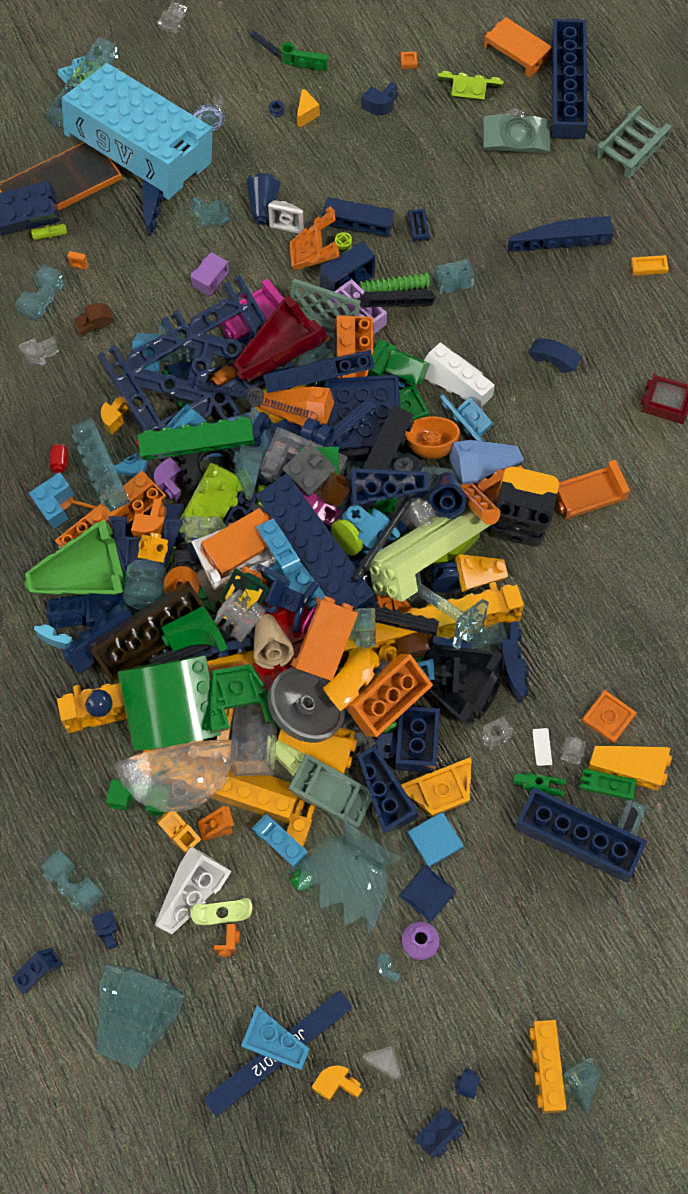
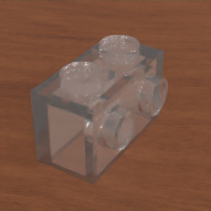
[181,516,226,543]

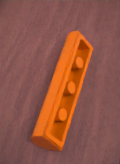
[460,483,500,525]

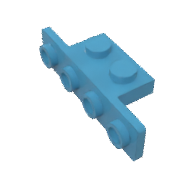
[440,394,494,442]

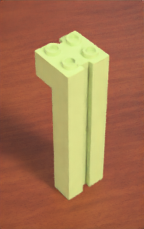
[369,505,490,602]

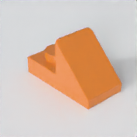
[198,806,234,841]

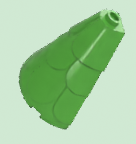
[24,520,128,596]

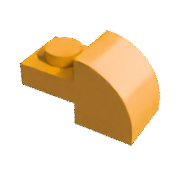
[101,396,128,435]
[156,808,201,853]

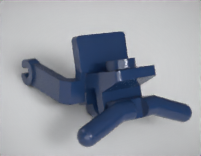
[257,563,319,633]

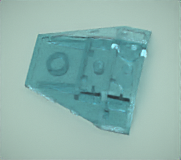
[96,964,185,1069]

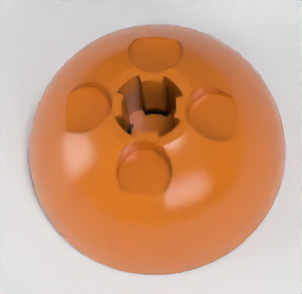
[405,417,460,460]

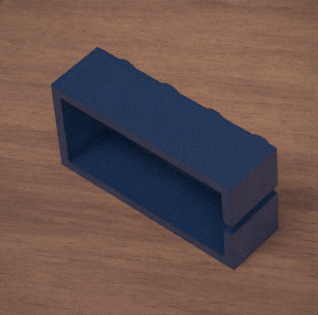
[0,181,60,236]

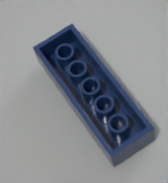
[515,788,647,883]

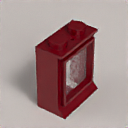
[640,373,688,425]

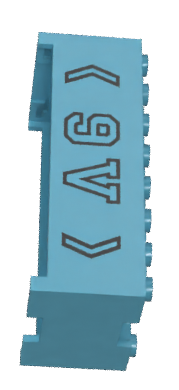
[61,63,212,200]

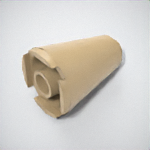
[254,614,294,669]

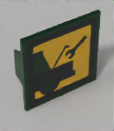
[219,568,270,619]

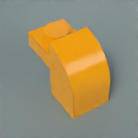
[312,1066,362,1101]

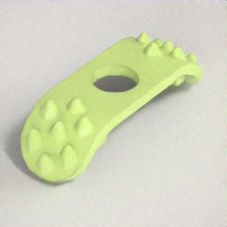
[190,898,252,925]

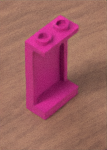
[214,278,284,340]

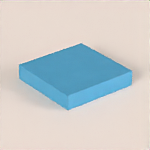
[408,812,464,868]

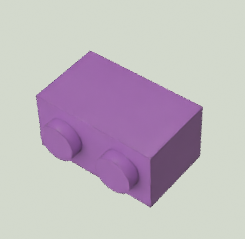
[191,252,229,296]

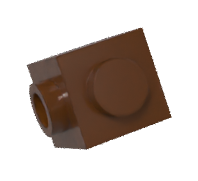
[321,472,351,507]

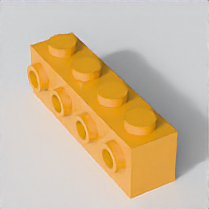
[529,1020,567,1114]

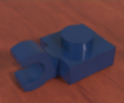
[92,910,119,949]

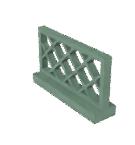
[290,279,361,335]

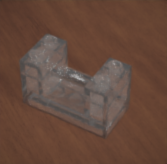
[259,427,348,498]

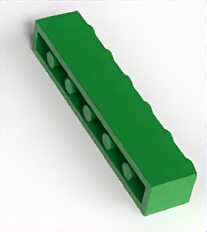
[138,417,255,461]

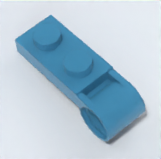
[256,518,302,576]
[251,814,308,868]

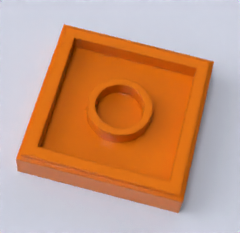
[581,690,637,744]

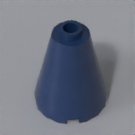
[247,173,281,225]
[428,472,467,519]

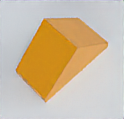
[297,89,320,127]

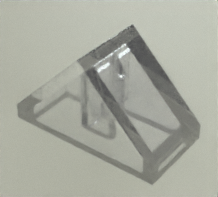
[362,1046,402,1082]

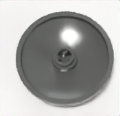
[267,668,345,743]

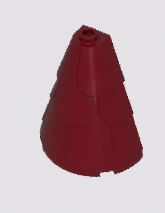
[234,295,329,381]

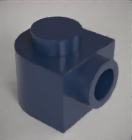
[455,1068,480,1100]

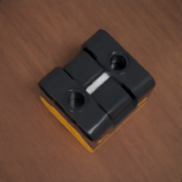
[489,467,559,546]

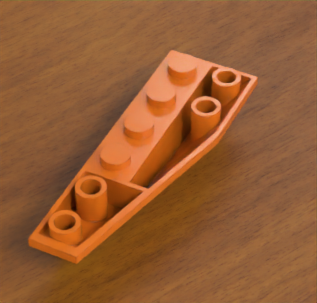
[334,315,373,378]
[55,471,166,548]

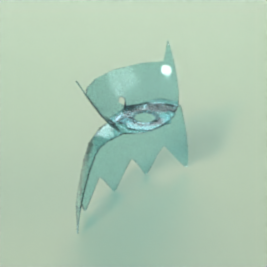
[286,804,410,935]

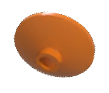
[163,566,199,595]

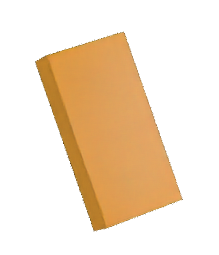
[631,255,669,276]

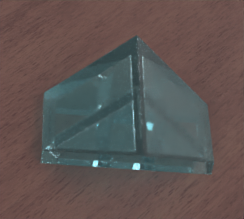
[563,1057,603,1113]

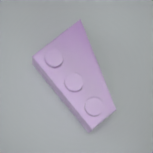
[325,279,387,335]

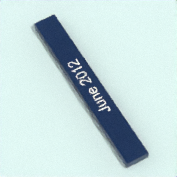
[203,990,353,1118]

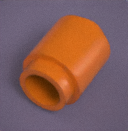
[210,365,237,389]

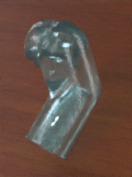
[377,953,401,984]

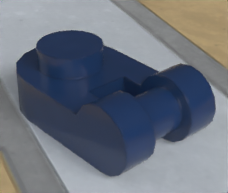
[252,412,271,447]

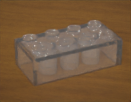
[230,703,278,776]

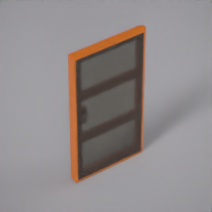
[0,142,123,210]

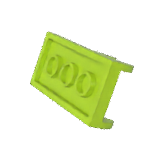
[180,463,246,539]

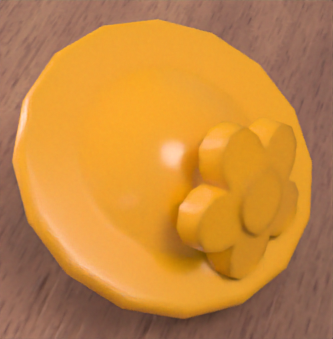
[378,644,399,668]

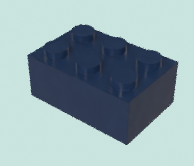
[320,242,375,292]
[395,707,440,773]

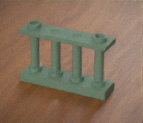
[596,106,672,179]

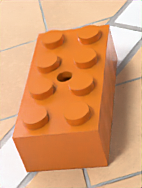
[346,654,433,737]

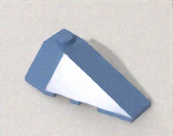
[449,440,524,485]

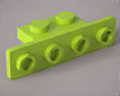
[437,71,504,100]

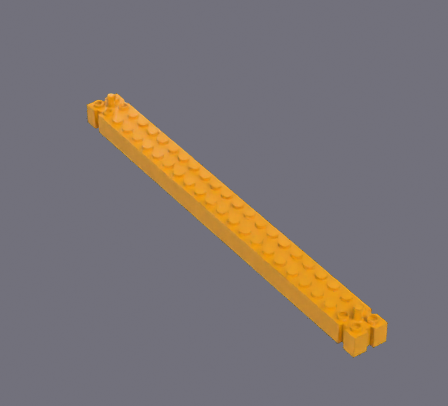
[57,582,524,733]

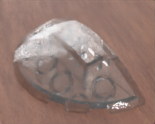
[115,740,235,812]

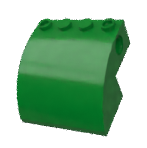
[117,655,221,750]

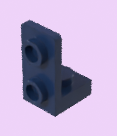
[12,948,63,994]

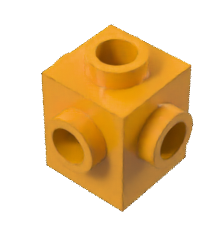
[137,533,168,563]

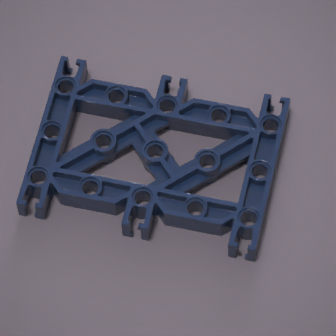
[97,275,294,461]

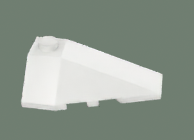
[155,846,231,934]

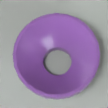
[402,922,439,960]

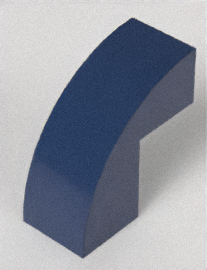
[528,338,582,373]

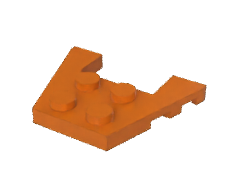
[289,206,339,270]

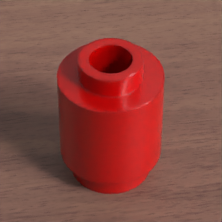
[49,444,69,473]

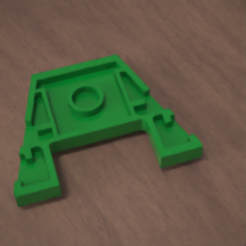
[209,664,275,733]

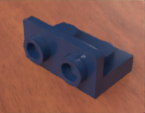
[46,595,87,629]
[414,1107,464,1159]

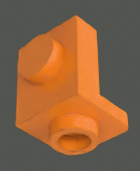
[214,924,240,957]

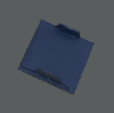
[399,865,457,922]

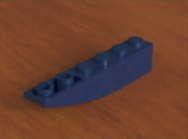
[142,179,165,236]
[507,216,613,252]
[263,350,375,393]

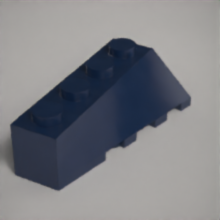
[348,468,429,506]

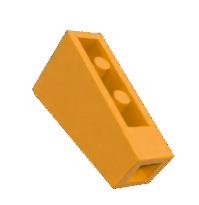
[278,727,357,774]
[588,746,672,791]

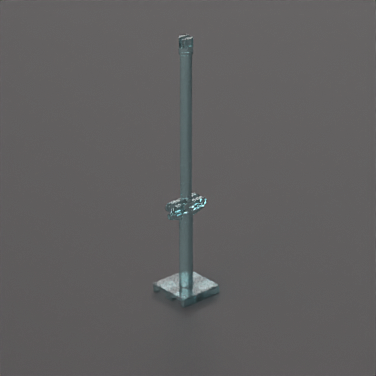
[327,527,489,649]

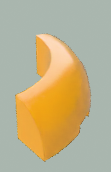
[323,647,379,712]

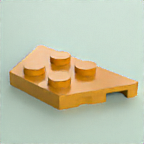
[401,757,472,817]

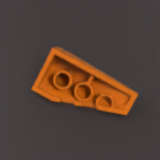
[260,387,334,428]

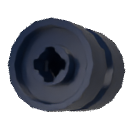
[300,417,334,447]

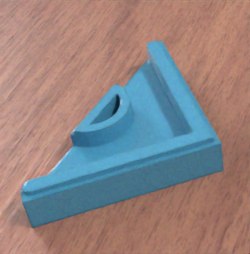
[109,453,149,477]

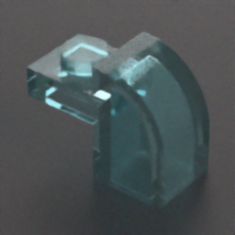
[192,197,231,228]

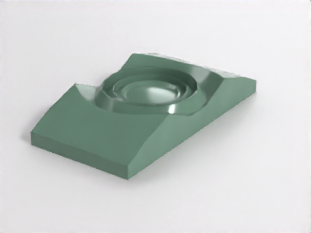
[483,114,550,154]
[288,753,372,828]

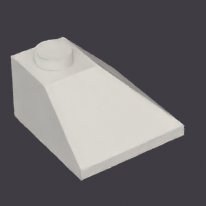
[268,200,304,233]

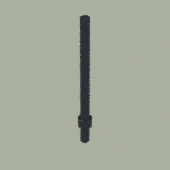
[351,497,412,583]

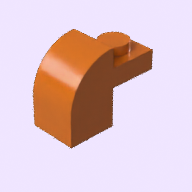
[131,498,166,537]

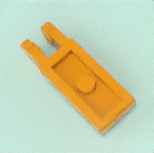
[286,800,316,847]

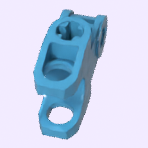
[341,505,400,554]

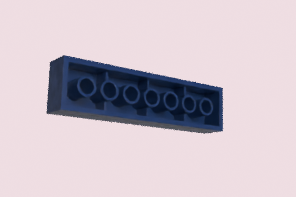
[551,19,588,139]
[256,473,378,613]

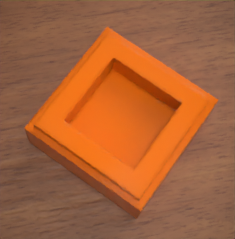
[400,52,418,69]
[67,251,88,270]

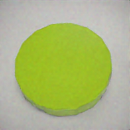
[331,519,363,556]

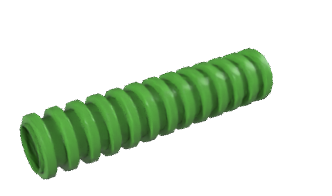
[359,272,430,292]

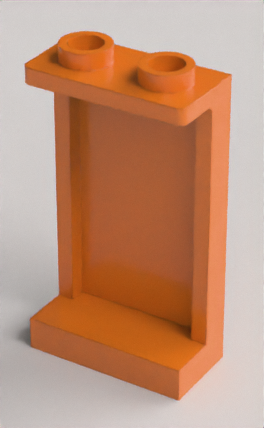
[484,17,552,78]
[556,460,630,519]
[200,508,270,579]
[291,596,358,681]

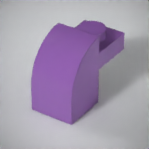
[154,457,183,503]

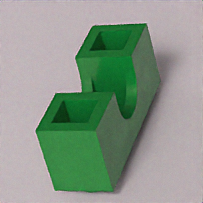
[106,778,173,817]

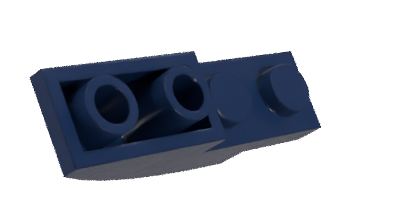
[501,622,529,702]

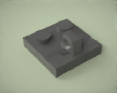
[282,442,337,497]

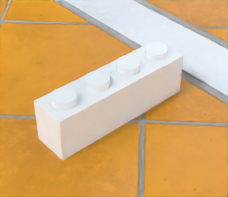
[424,342,495,407]

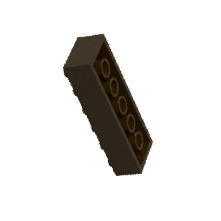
[88,581,212,682]

